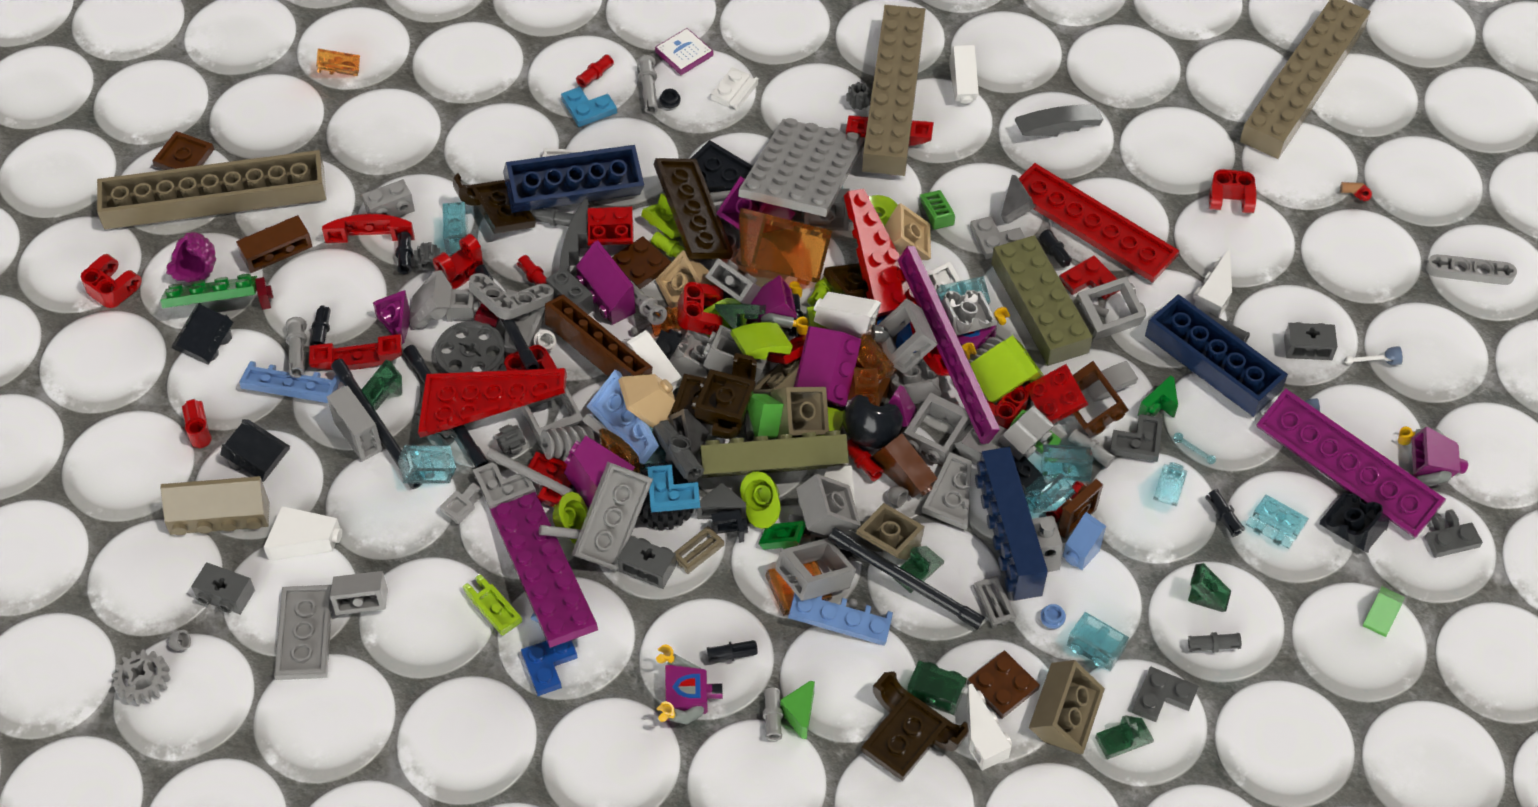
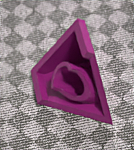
[373,290,410,344]
[889,385,917,427]

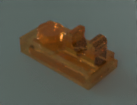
[316,49,360,76]
[857,334,896,384]

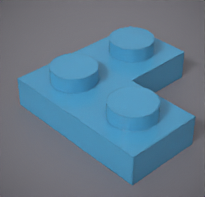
[561,87,617,127]
[647,465,700,512]

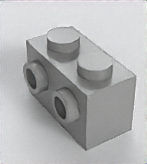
[362,179,415,217]
[705,258,761,307]
[330,571,388,615]

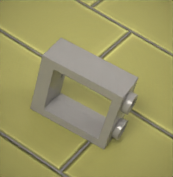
[1073,276,1146,341]
[878,299,938,374]
[702,325,769,384]
[326,385,383,462]
[520,387,584,449]
[903,392,971,465]
[775,538,856,601]

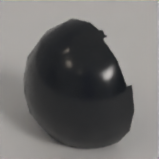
[843,395,903,449]

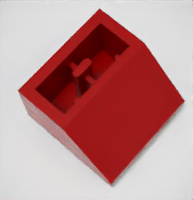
[588,206,634,246]

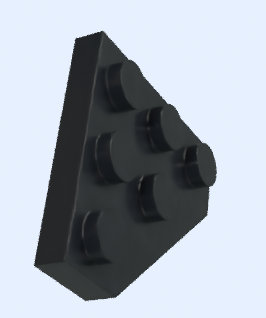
[690,140,753,193]

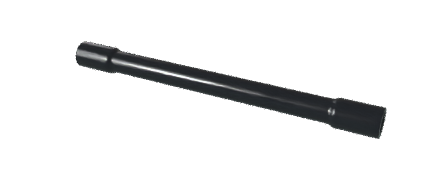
[474,265,540,370]
[403,345,489,468]
[331,359,423,489]
[827,527,985,630]

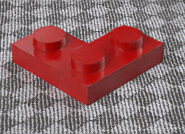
[1059,255,1120,300]
[528,452,573,507]

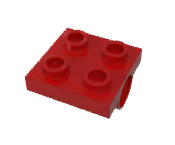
[1025,364,1089,424]

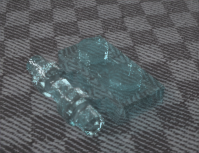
[1246,494,1309,549]

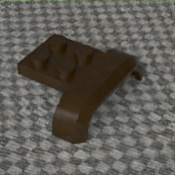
[453,173,536,234]
[672,353,757,439]
[861,671,969,781]

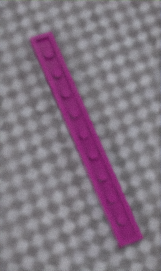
[897,246,1000,444]

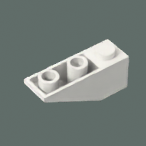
[1193,250,1232,318]
[967,684,1012,771]

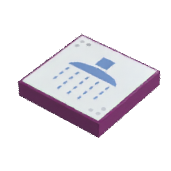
[655,28,713,75]

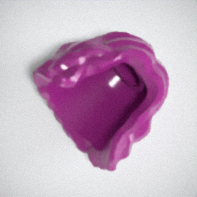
[166,232,216,283]

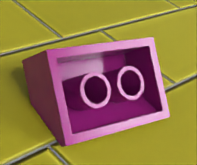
[575,240,636,325]
[794,326,862,408]

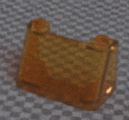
[739,208,832,285]

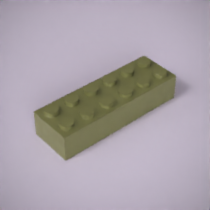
[991,235,1093,366]
[700,430,849,478]

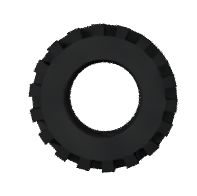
[638,463,694,530]

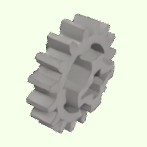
[112,649,171,705]

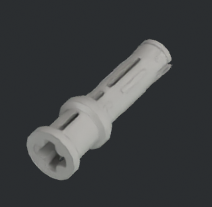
[637,55,658,114]
[631,281,667,325]
[286,317,307,378]

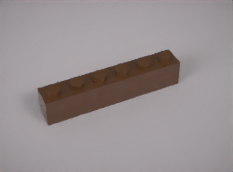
[545,294,653,377]

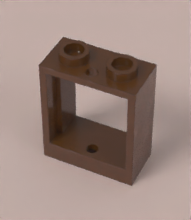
[1073,361,1129,437]

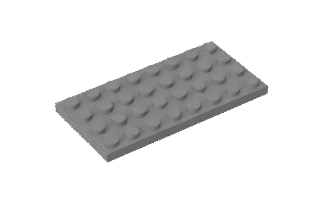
[738,118,865,217]

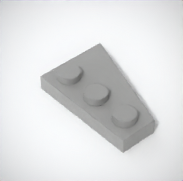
[504,289,545,354]
[922,452,972,531]

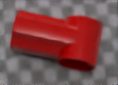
[182,399,212,448]

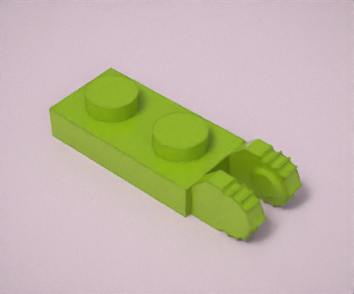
[463,574,522,636]

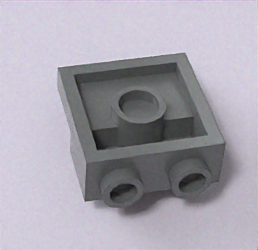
[804,188,853,231]

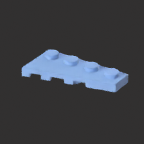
[586,370,659,464]

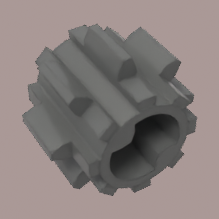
[846,82,872,110]
[414,242,440,272]
[495,424,526,455]

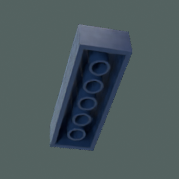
[503,145,644,213]
[1145,294,1288,417]
[975,447,1048,601]

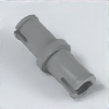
[1068,428,1115,468]
[763,688,783,741]

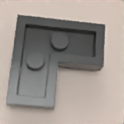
[1110,414,1163,462]
[1132,666,1199,722]

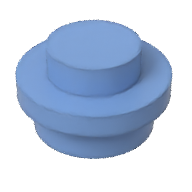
[1040,604,1066,629]

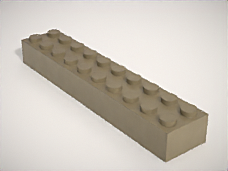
[1240,0,1371,159]
[862,5,926,176]
[97,150,327,229]

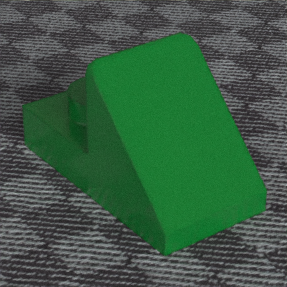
[1137,375,1178,418]
[759,521,806,550]

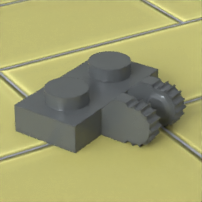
[1425,509,1483,558]

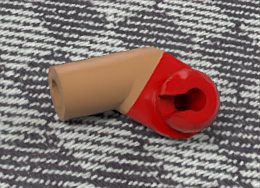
[1340,182,1372,201]

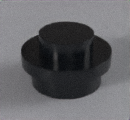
[659,89,681,108]

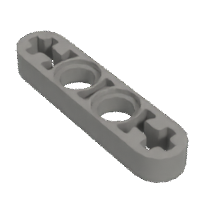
[1426,254,1517,285]

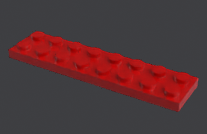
[1018,163,1179,283]

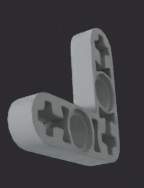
[469,273,554,320]

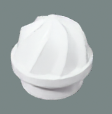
[533,330,556,352]

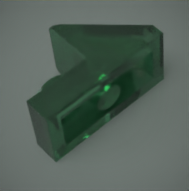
[715,303,766,329]
[361,359,402,410]
[893,546,944,593]
[1188,563,1231,612]
[1095,715,1154,760]

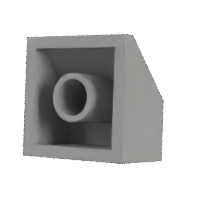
[796,473,861,535]

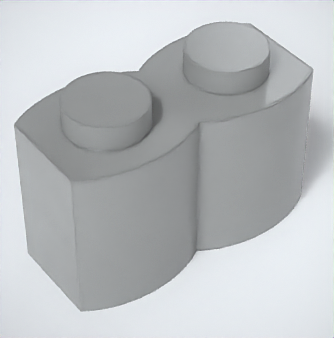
[998,405,1054,461]

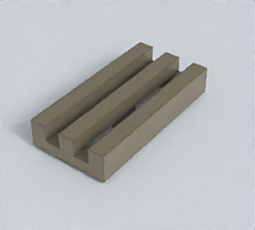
[674,526,724,574]

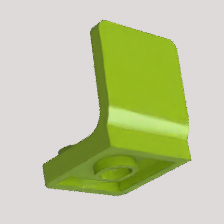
[970,335,1044,403]

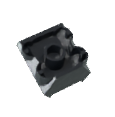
[172,303,234,365]
[220,419,290,482]
[1320,492,1390,553]

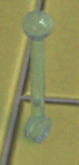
[1173,433,1216,464]

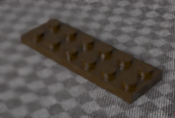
[653,158,733,259]

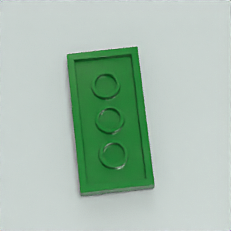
[160,274,257,308]

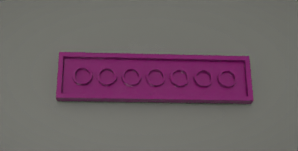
[1256,388,1446,539]
[489,492,598,648]

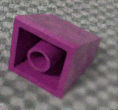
[716,176,795,236]
[564,435,635,508]

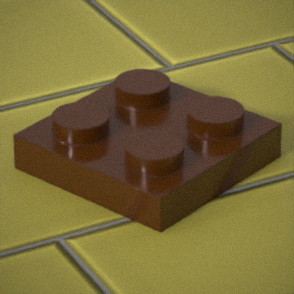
[152,131,215,170]
[612,236,672,289]
[1058,479,1103,539]
[967,650,1040,719]

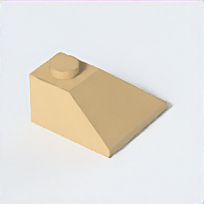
[884,203,931,260]
[655,250,717,313]
[618,374,675,428]

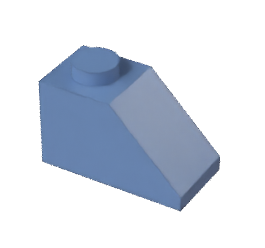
[1063,512,1106,570]

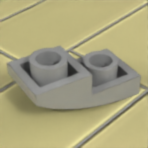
[1086,361,1138,402]

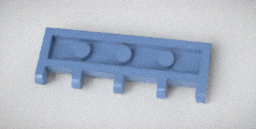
[239,361,340,403]
[788,592,893,646]

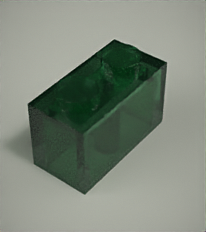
[907,660,967,715]

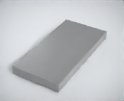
[572,462,653,571]
[274,585,332,680]

